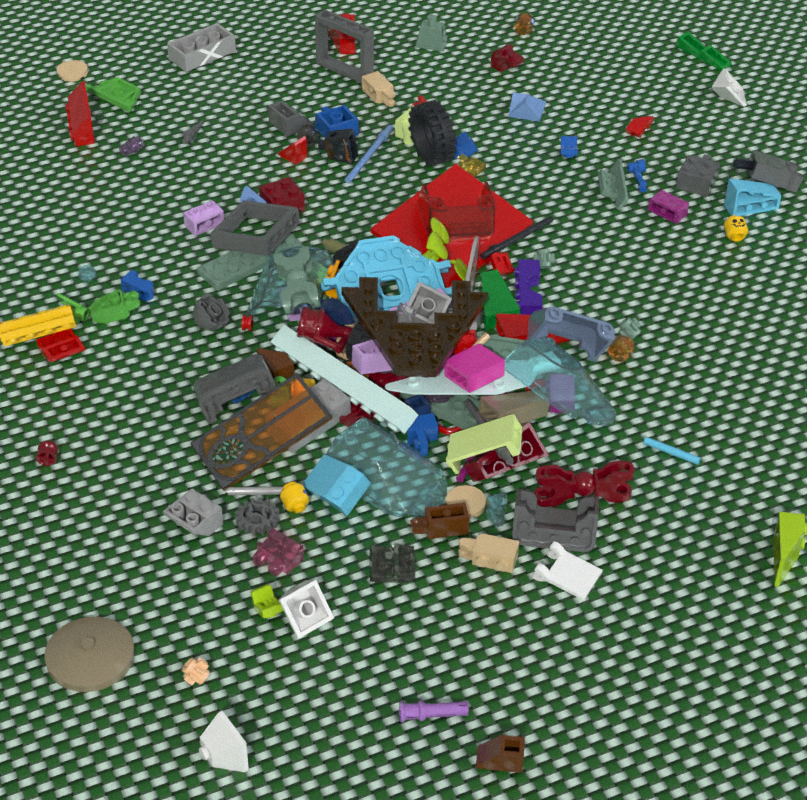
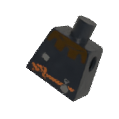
[318,129,358,164]

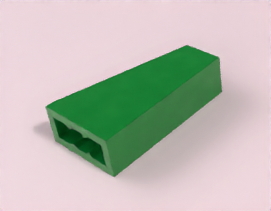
[480,269,520,330]

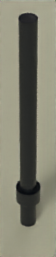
[480,216,553,260]

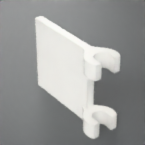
[533,541,603,600]

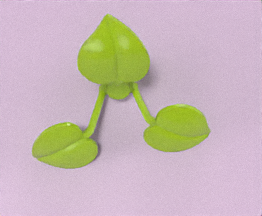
[422,217,468,281]

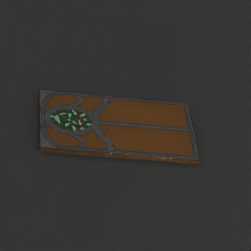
[190,373,333,491]

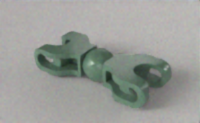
[273,246,321,315]

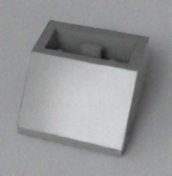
[163,489,223,536]

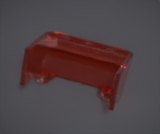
[417,182,495,241]

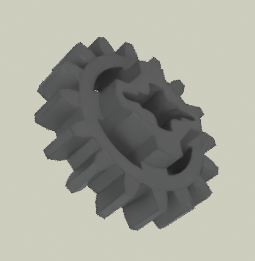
[235,497,280,536]

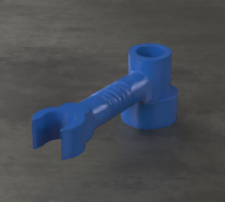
[627,159,647,192]

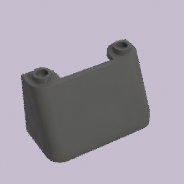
[193,354,279,424]
[512,489,599,552]

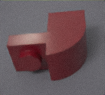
[491,44,524,72]

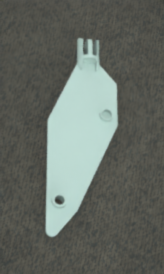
[385,353,561,395]

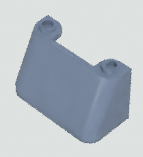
[527,307,615,362]

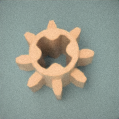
[182,657,210,686]

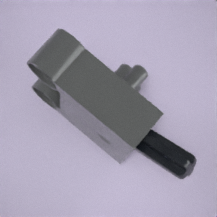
[733,150,804,192]

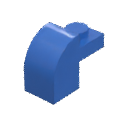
[453,131,478,159]
[407,413,438,457]

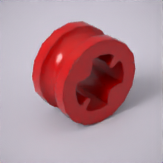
[241,314,253,331]

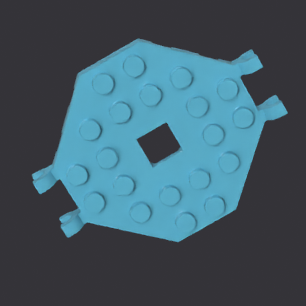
[320,236,452,323]

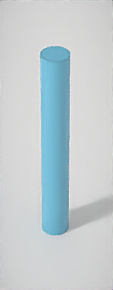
[643,437,701,465]

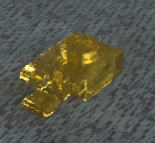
[457,154,486,177]

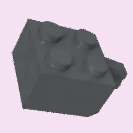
[676,154,720,197]

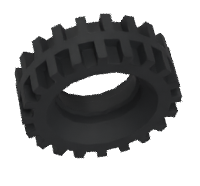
[408,100,457,166]

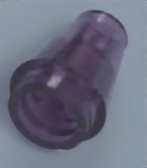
[118,136,144,156]

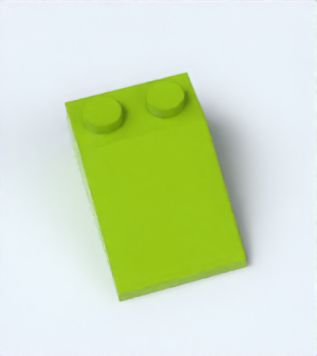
[773,512,807,587]

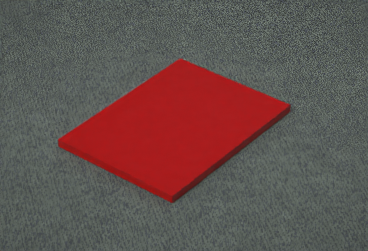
[370,164,534,288]

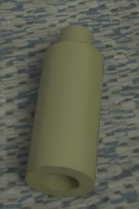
[322,238,347,253]

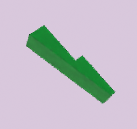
[675,32,732,71]

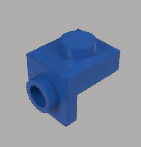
[560,136,578,158]

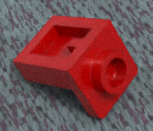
[486,252,514,276]

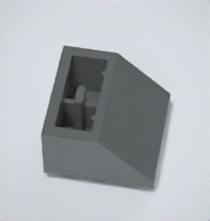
[268,101,313,136]

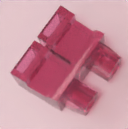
[253,528,304,576]

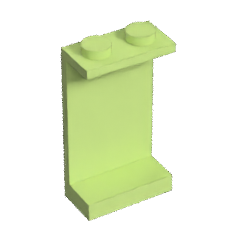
[446,414,522,474]

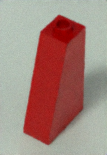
[495,314,569,345]

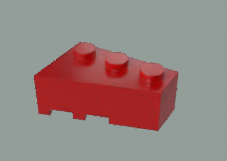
[327,14,355,54]

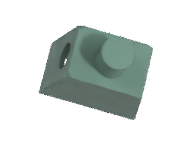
[416,14,447,52]

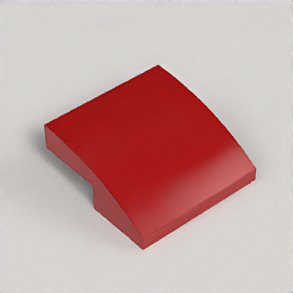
[36,328,85,363]

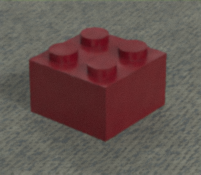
[259,177,305,213]

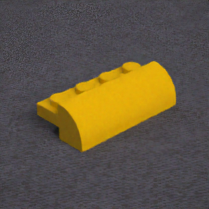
[0,304,76,346]

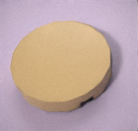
[57,60,88,82]
[445,485,486,518]

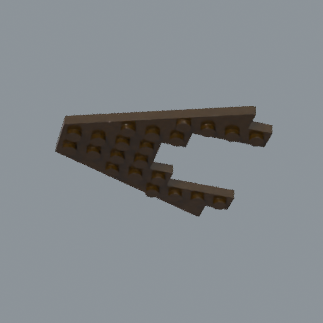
[341,277,488,378]

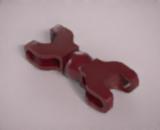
[534,461,635,507]

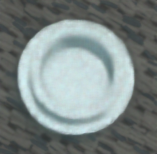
[78,265,96,281]

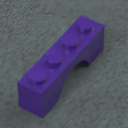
[514,259,542,315]

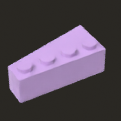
[352,340,392,374]

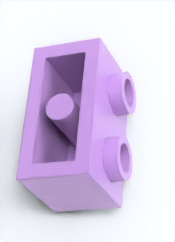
[183,200,224,236]

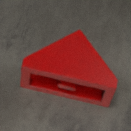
[278,136,307,165]

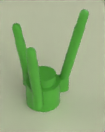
[57,293,90,324]

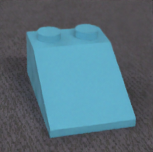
[302,454,371,516]

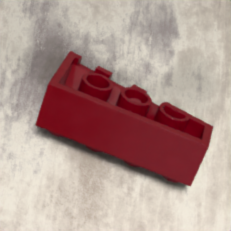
[463,422,549,482]

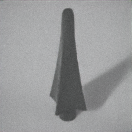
[182,120,204,144]

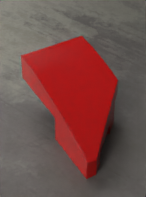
[626,116,654,138]

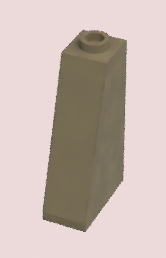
[478,390,550,424]

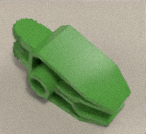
[89,290,140,324]

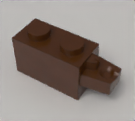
[410,502,470,539]

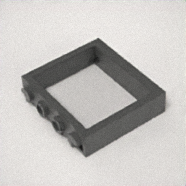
[315,9,374,83]
[210,200,300,256]

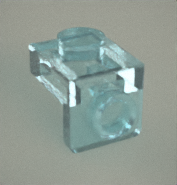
[486,492,507,528]

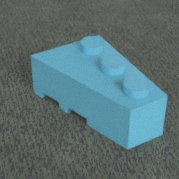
[724,179,781,216]

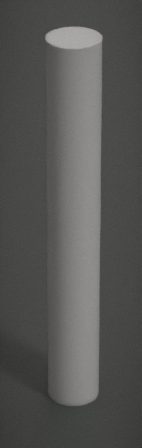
[228,487,283,495]

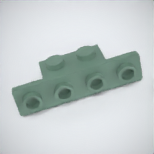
[598,159,629,211]

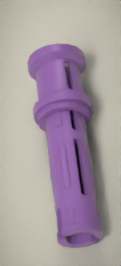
[399,701,469,722]

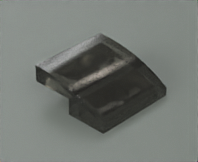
[369,543,415,583]

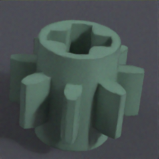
[533,249,555,269]
[618,317,641,340]

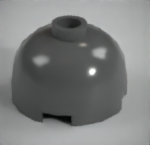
[193,294,230,331]

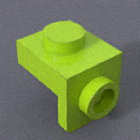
[250,584,284,618]

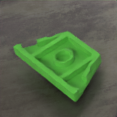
[86,77,141,112]

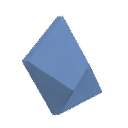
[509,92,546,122]

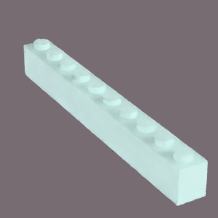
[270,324,418,434]

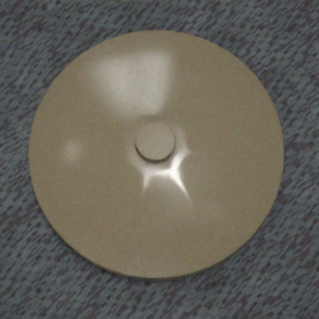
[45,617,135,692]

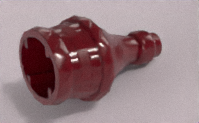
[296,307,353,354]

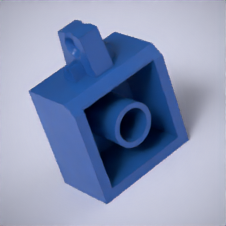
[315,105,358,138]

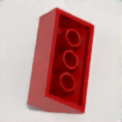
[65,81,95,146]

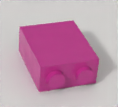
[444,344,505,393]

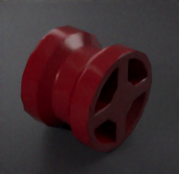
[36,441,58,466]

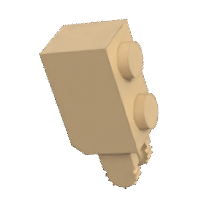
[362,71,395,107]
[458,533,519,573]

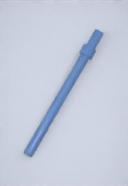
[345,125,393,183]

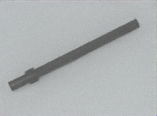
[464,399,514,465]

